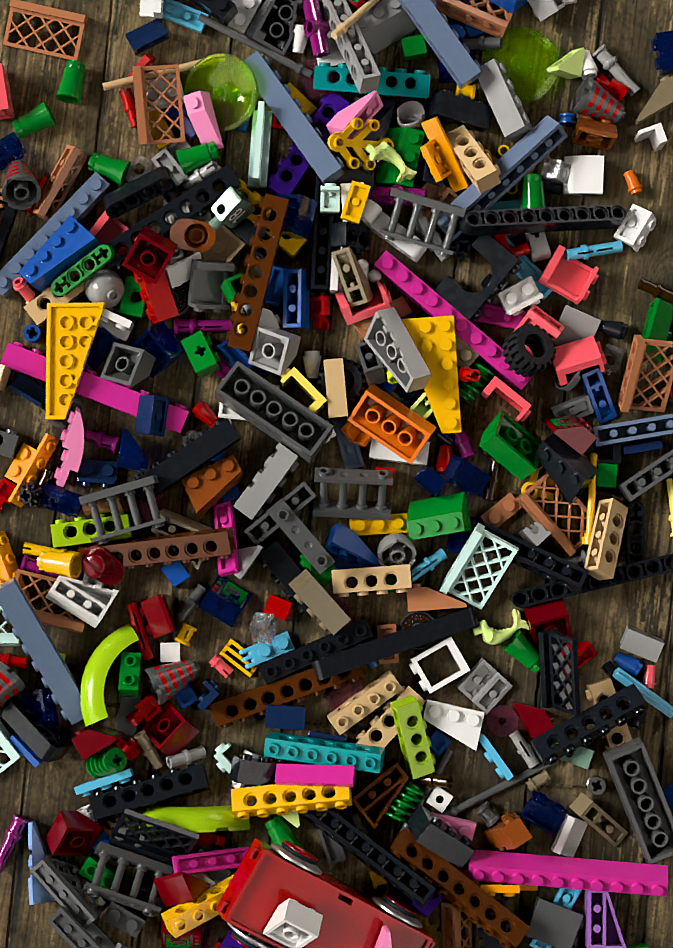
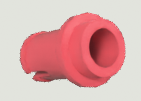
[13,277,35,301]
[209,654,234,679]
[641,664,656,689]

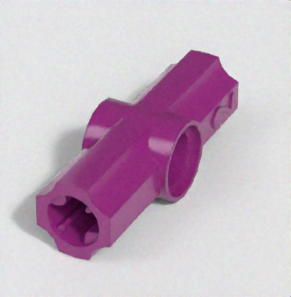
[302,0,331,58]
[368,185,428,208]

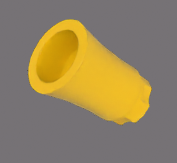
[37,551,83,579]

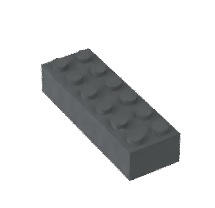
[214,361,334,463]
[602,738,673,864]

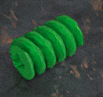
[458,363,495,406]
[86,748,127,778]
[386,780,424,823]

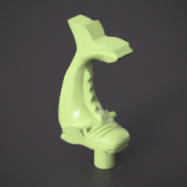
[365,141,417,183]
[472,609,530,645]

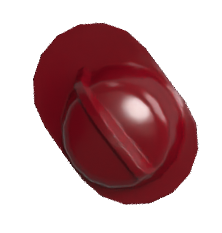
[82,546,124,585]

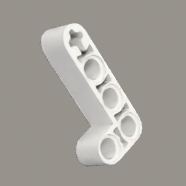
[360,199,427,263]

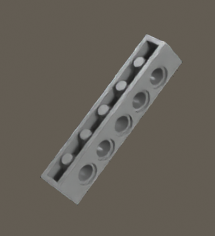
[320,0,381,94]

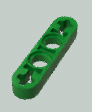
[51,244,115,296]

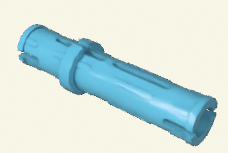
[564,240,623,261]
[393,548,448,584]

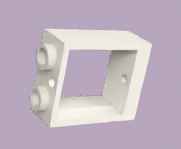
[409,636,470,693]

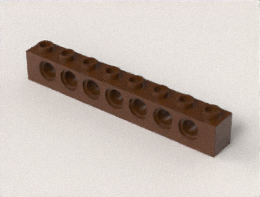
[226,193,290,352]
[78,527,236,572]
[209,666,365,729]
[386,828,530,948]

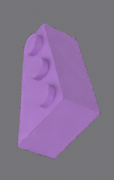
[584,890,626,948]

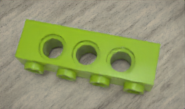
[50,511,132,548]
[390,695,436,780]

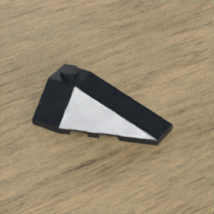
[337,95,397,175]

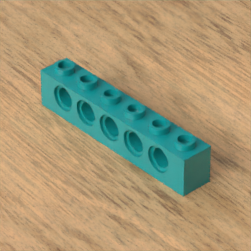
[313,62,431,98]
[264,731,385,773]

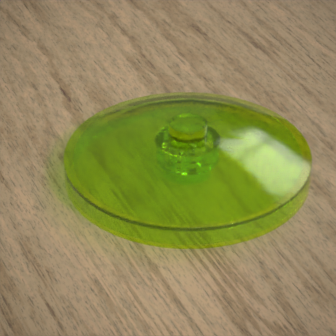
[482,27,558,104]
[185,53,259,132]

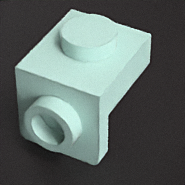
[320,183,340,213]
[214,742,232,773]

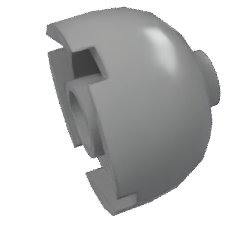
[85,268,125,308]
[377,533,417,567]

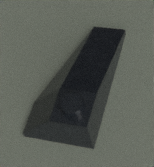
[245,0,300,56]

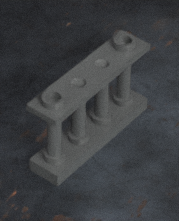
[379,188,469,258]
[313,467,393,520]
[79,475,169,545]
[266,499,335,574]
[82,841,173,917]
[47,906,116,948]

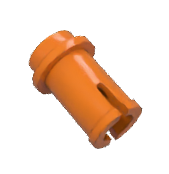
[623,170,643,196]

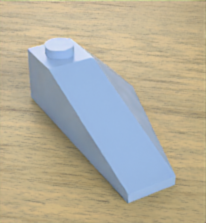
[28,820,56,905]

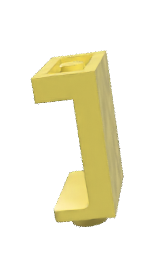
[280,367,327,414]

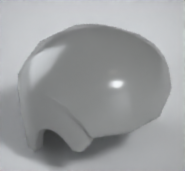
[397,101,425,129]

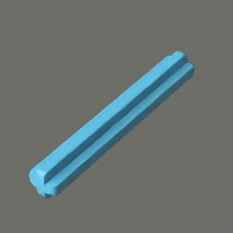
[612,667,673,718]

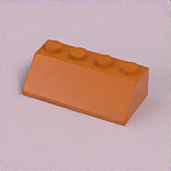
[347,384,437,464]

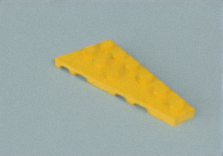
[45,302,106,420]
[401,315,461,434]

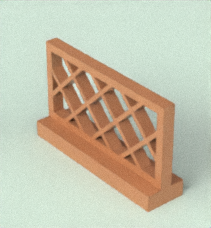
[3,0,88,61]
[435,0,513,38]
[132,64,185,146]
[617,334,673,412]
[516,472,587,557]
[15,569,85,634]

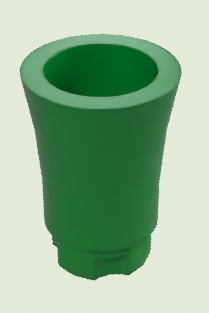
[55,60,85,105]
[12,101,57,139]
[176,141,220,175]
[88,152,132,187]
[522,174,546,209]
[502,630,540,673]
[265,815,303,848]

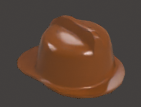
[170,219,216,252]

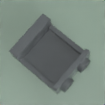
[187,259,235,313]
[525,896,585,948]

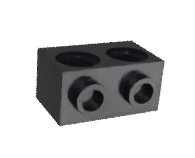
[330,222,370,255]

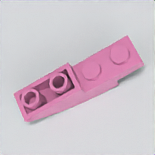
[54,407,84,487]

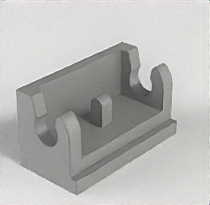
[518,522,551,546]
[620,625,665,663]

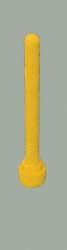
[582,452,598,545]

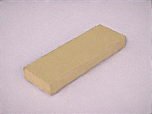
[323,358,348,418]

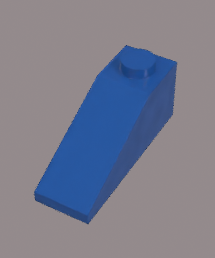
[579,365,617,424]
[323,523,381,568]

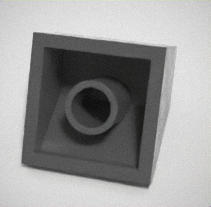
[100,342,156,387]

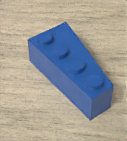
[18,215,103,292]

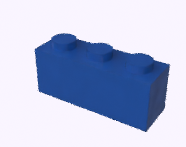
[283,269,310,330]

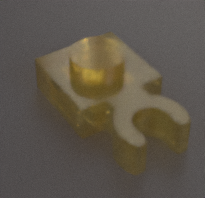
[425,917,442,948]

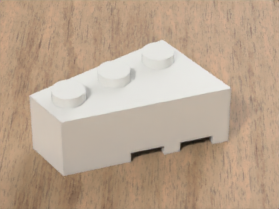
[45,575,119,628]
[422,699,485,751]

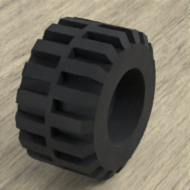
[502,323,556,377]
[317,357,366,407]

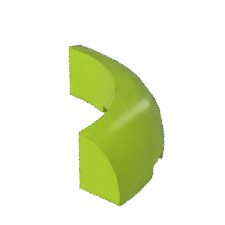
[80,624,139,726]
[139,805,250,833]

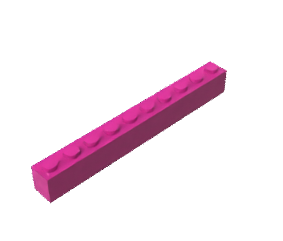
[373,250,532,392]
[0,341,190,435]
[468,849,668,897]

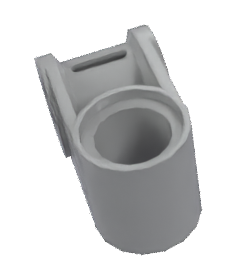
[525,232,551,262]

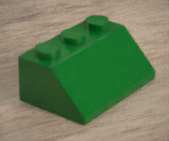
[374,127,425,188]
[642,298,673,364]
[479,410,541,481]
[407,492,472,540]

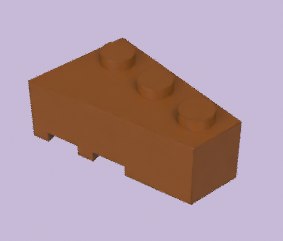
[181,454,245,519]
[482,811,533,851]

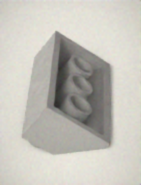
[356,0,418,56]

